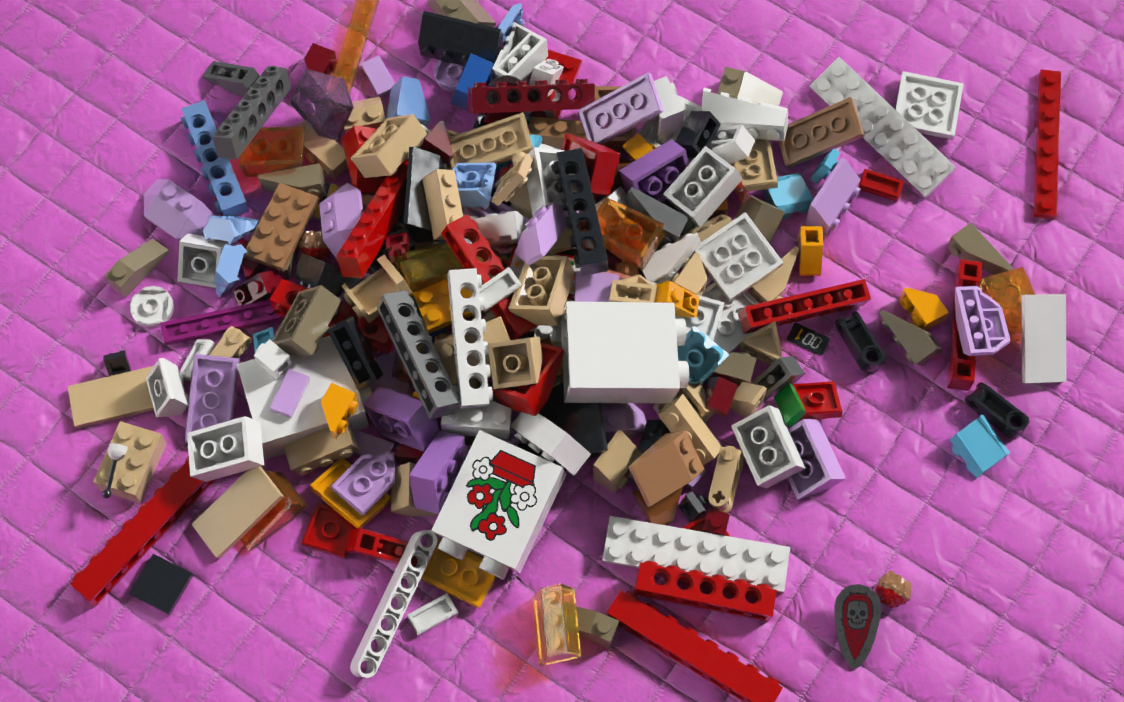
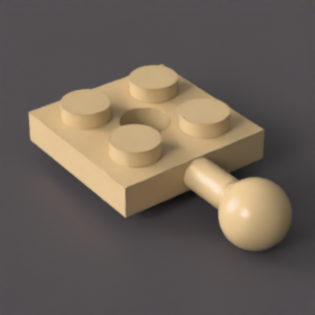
[492,152,533,206]

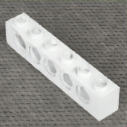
[447,268,493,409]

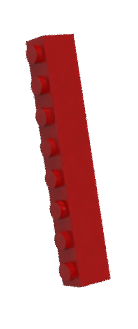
[336,159,408,278]
[70,456,216,607]
[606,590,783,702]

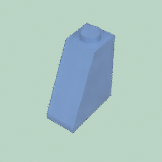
[386,76,431,126]

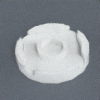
[130,286,174,328]

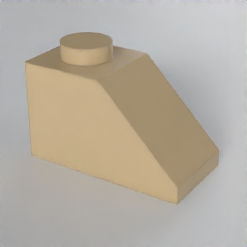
[730,382,767,418]

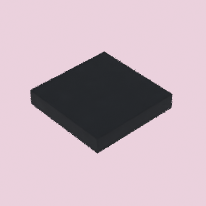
[129,554,194,615]

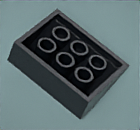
[539,374,608,471]

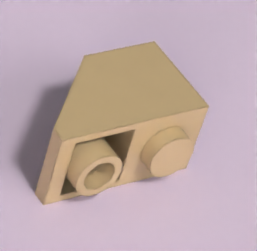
[672,252,708,296]

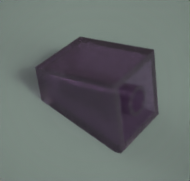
[290,69,354,140]

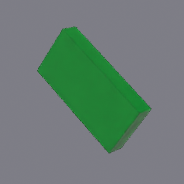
[773,383,806,427]

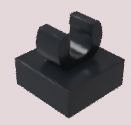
[103,350,131,376]
[678,492,708,523]

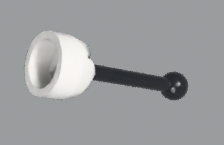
[102,443,128,499]

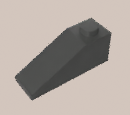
[202,61,260,97]
[625,187,689,244]

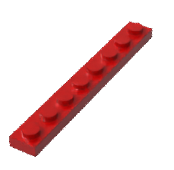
[1033,69,1061,220]

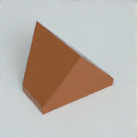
[632,487,683,525]

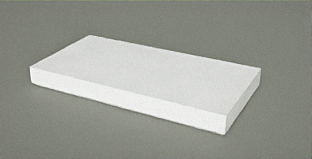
[1021,294,1066,383]

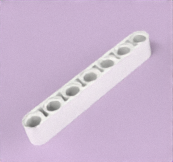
[350,530,437,678]

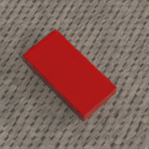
[858,169,904,202]

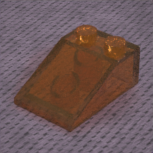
[239,126,305,177]
[585,197,664,270]
[240,471,307,551]

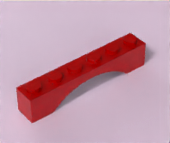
[947,259,982,391]

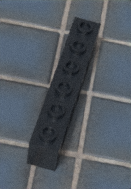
[553,148,608,276]

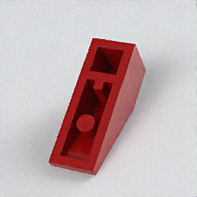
[346,528,417,568]

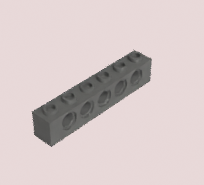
[212,66,291,160]
[376,290,461,419]

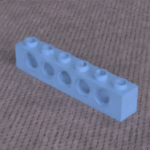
[180,100,249,216]

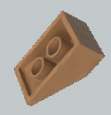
[628,430,704,507]

